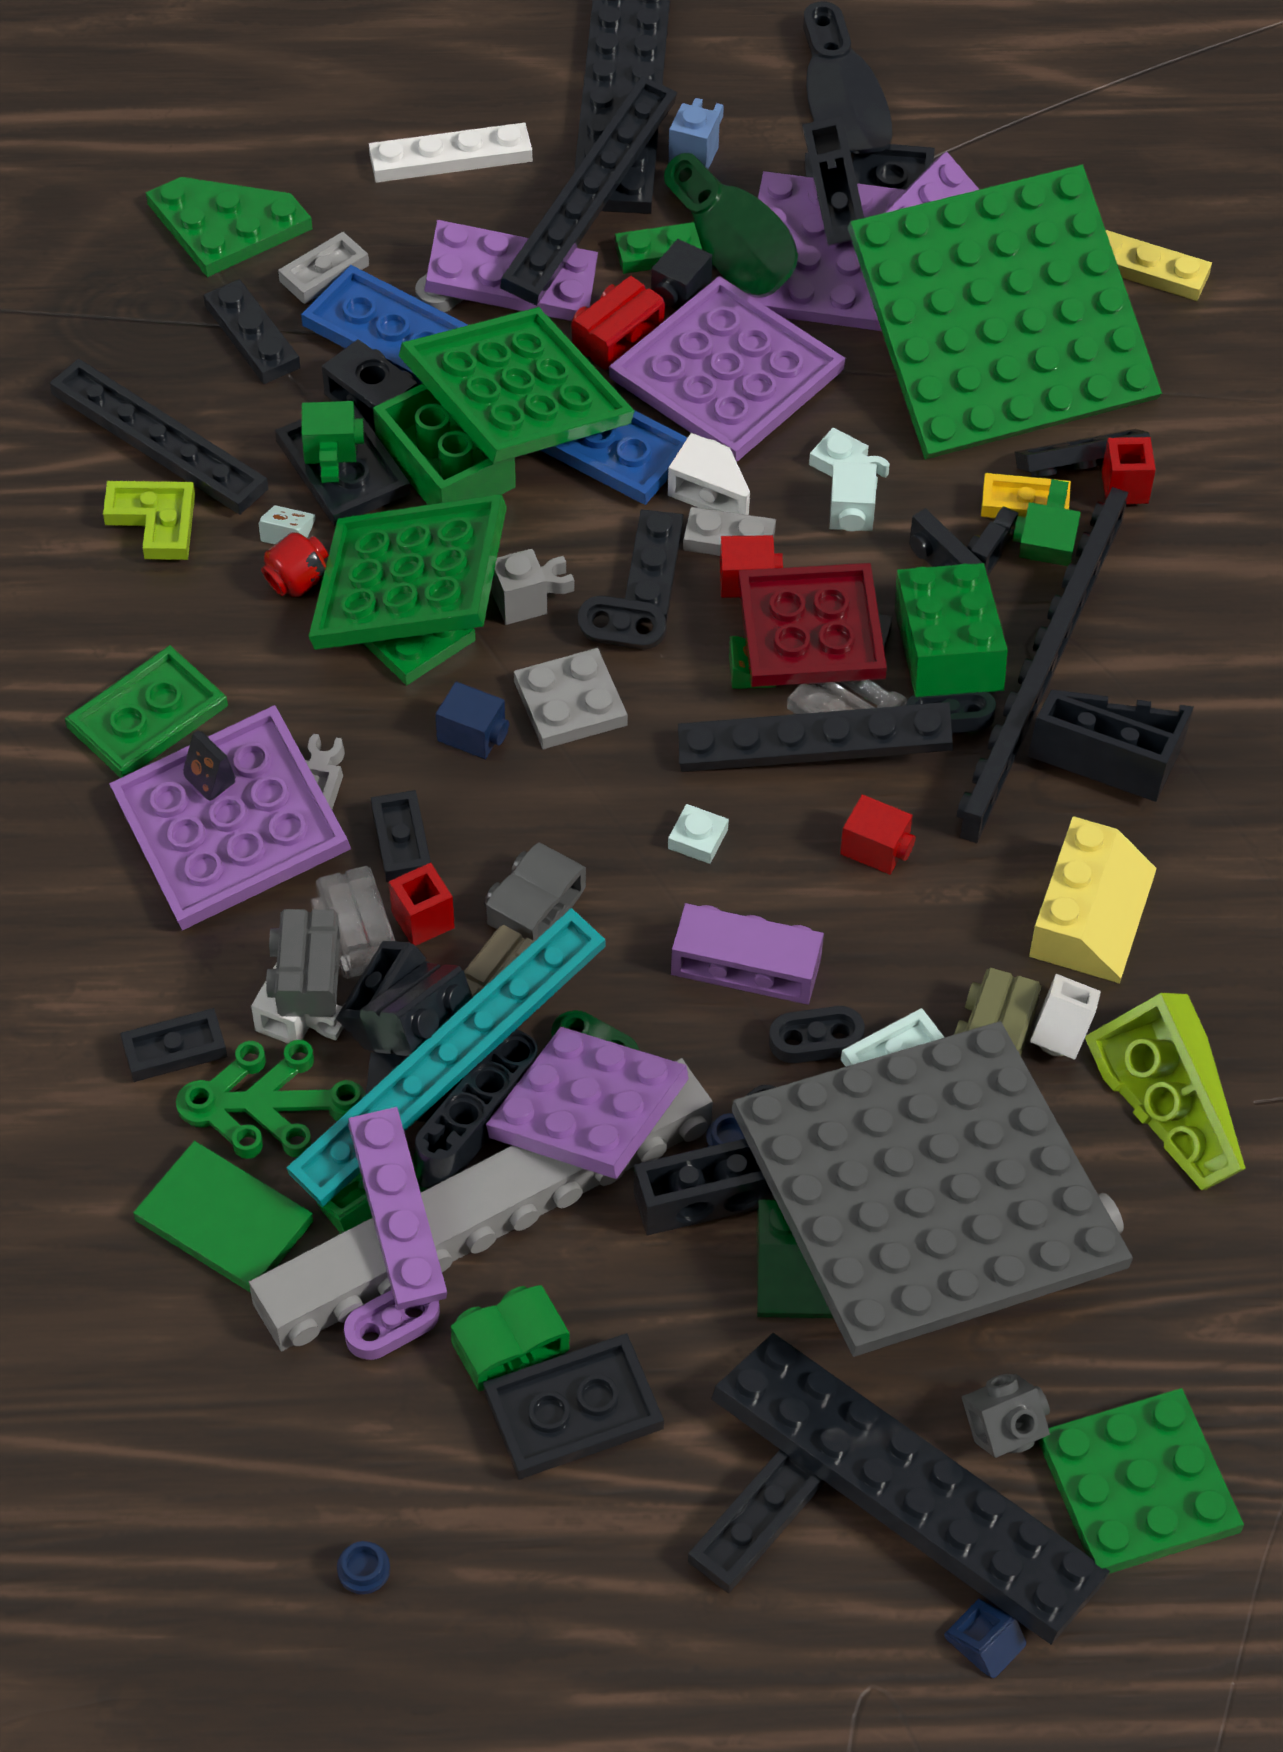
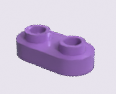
[344,1290,440,1360]

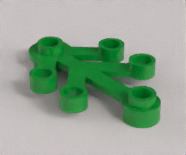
[176,1040,366,1159]

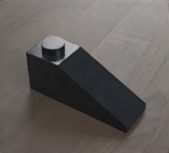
[802,115,864,246]

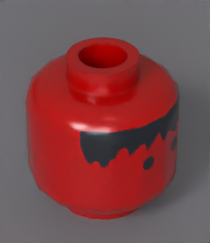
[261,532,329,597]

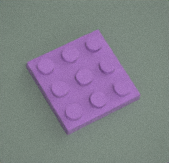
[486,1027,689,1179]

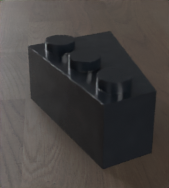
[1028,689,1194,802]

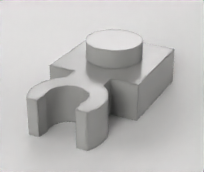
[305,734,345,809]

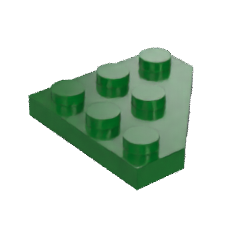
[146,177,313,277]

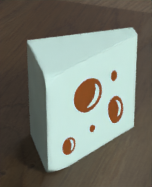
[258,505,316,544]

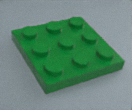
[1038,1388,1244,1574]

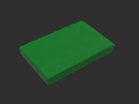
[65,645,228,778]
[133,1141,314,1293]

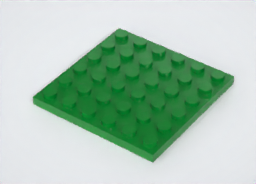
[847,164,1162,460]

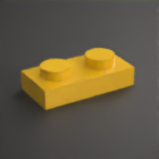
[981,473,1071,520]

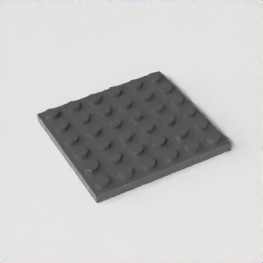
[732,1021,1133,1357]

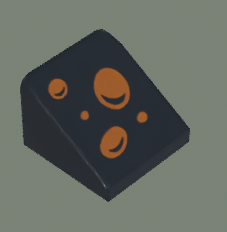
[183,730,236,801]

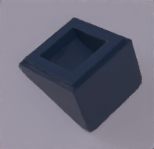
[944,1599,1026,1679]

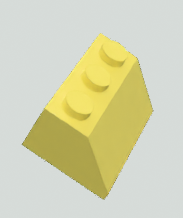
[1029,816,1157,984]

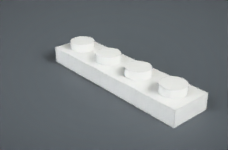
[369,123,533,183]

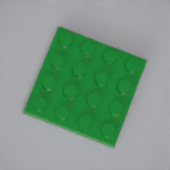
[399,307,635,463]
[309,494,507,650]

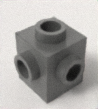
[961,1374,1050,1458]

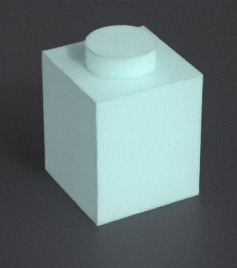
[829,462,877,532]

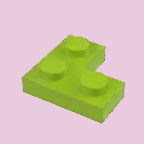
[103,481,195,560]

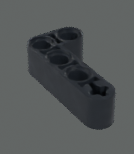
[413,1029,537,1189]

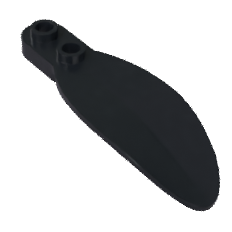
[803,1,892,154]

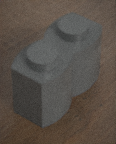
[484,842,586,941]

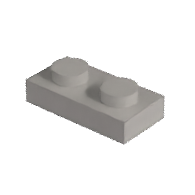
[278,232,369,304]
[683,507,776,556]

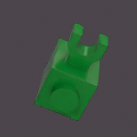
[302,401,364,483]
[1013,479,1081,566]

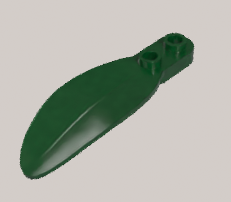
[664,153,798,298]

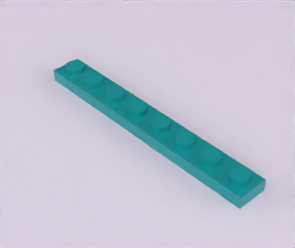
[287,908,606,1207]

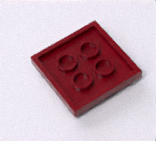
[738,563,887,687]

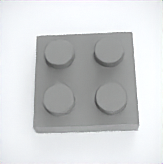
[514,648,628,749]

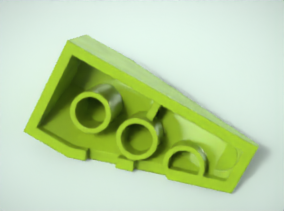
[1085,993,1246,1190]

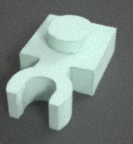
[809,428,890,489]

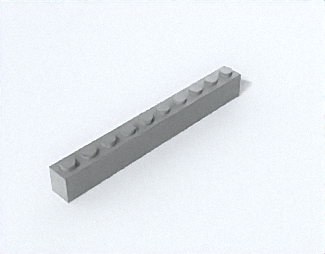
[249,1058,713,1352]

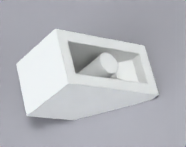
[668,433,750,515]

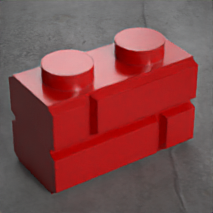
[571,276,665,371]

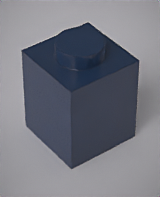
[435,681,509,760]

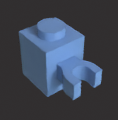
[668,98,724,169]

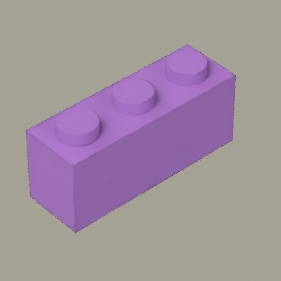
[671,903,824,1005]

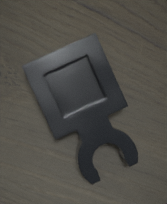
[967,506,1019,576]

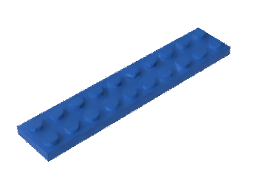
[301,265,687,505]

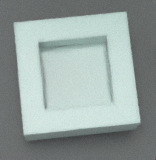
[668,804,729,864]

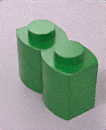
[451,1285,570,1392]

